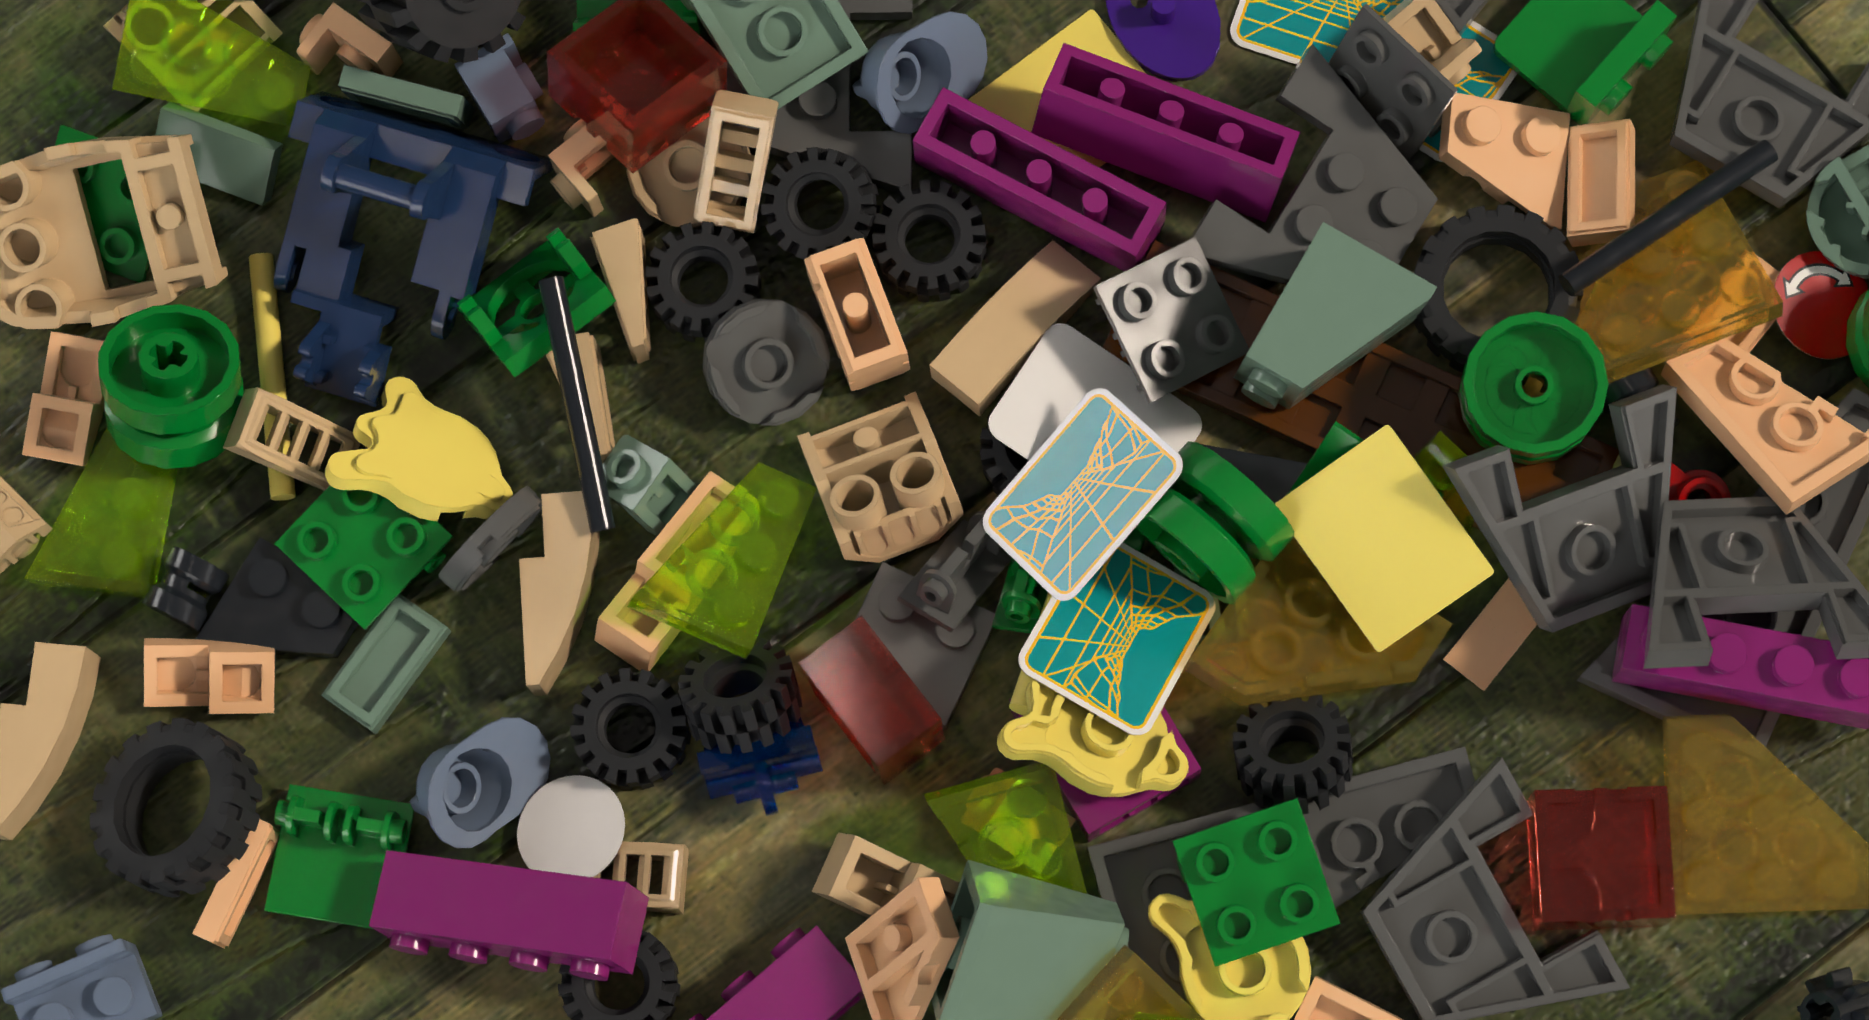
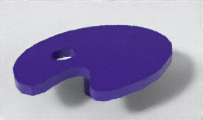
[1106,0,1221,82]

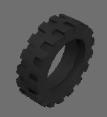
[1414,205,1584,372]
[90,718,262,897]

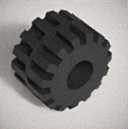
[358,0,532,63]

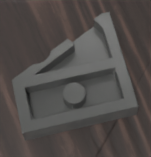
[855,562,995,730]

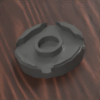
[702,299,830,426]
[438,485,542,592]

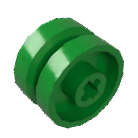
[98,304,244,469]
[1458,311,1609,465]
[1136,441,1294,605]

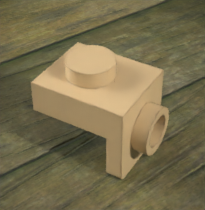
[1382,0,1482,85]
[548,108,629,217]

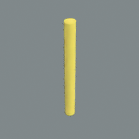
[249,253,296,501]

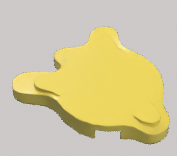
[325,377,513,521]
[997,678,1189,797]
[1148,893,1312,1020]

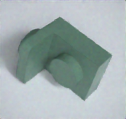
[603,435,697,537]

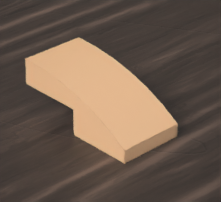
[22,331,104,466]
[144,638,275,714]

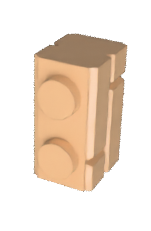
[804,238,910,391]

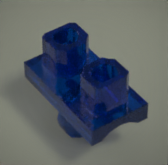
[697,717,823,816]

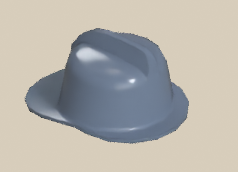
[852,11,988,134]
[410,717,551,848]

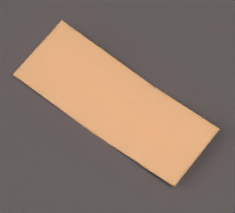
[1443,578,1537,691]

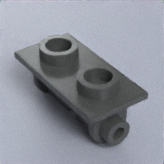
[897,509,1012,633]

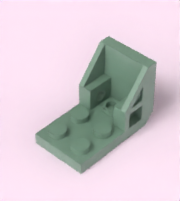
[681,0,869,109]

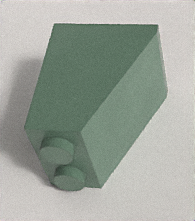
[1233,222,1437,409]
[931,860,1129,1020]

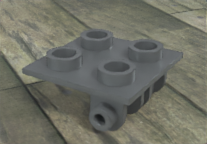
[1329,4,1458,161]
[1093,237,1249,403]

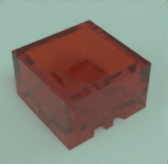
[547,0,727,173]
[799,615,945,785]
[1526,786,1676,931]

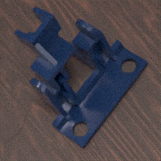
[274,91,553,407]

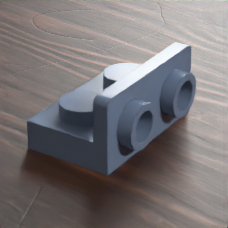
[0,934,163,1020]

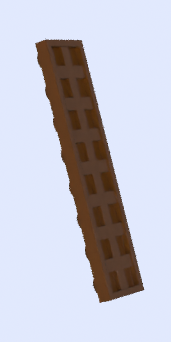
[1102,240,1619,530]

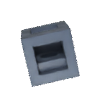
[454,33,545,143]

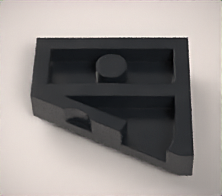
[196,537,359,658]

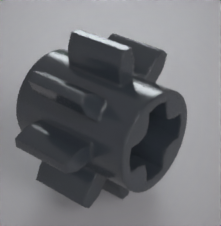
[1797,967,1869,1020]

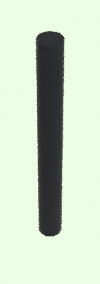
[1559,140,1778,297]
[538,276,616,533]

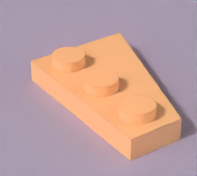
[1661,331,1869,515]

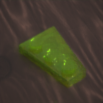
[111,0,311,127]
[24,427,178,598]
[627,462,817,659]
[924,762,1087,894]

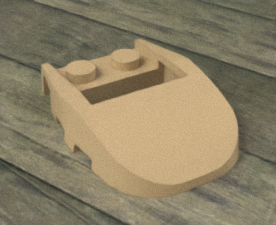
[0,134,228,329]

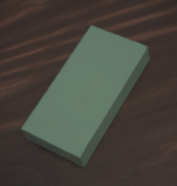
[338,65,474,130]
[155,102,283,206]
[321,594,452,734]

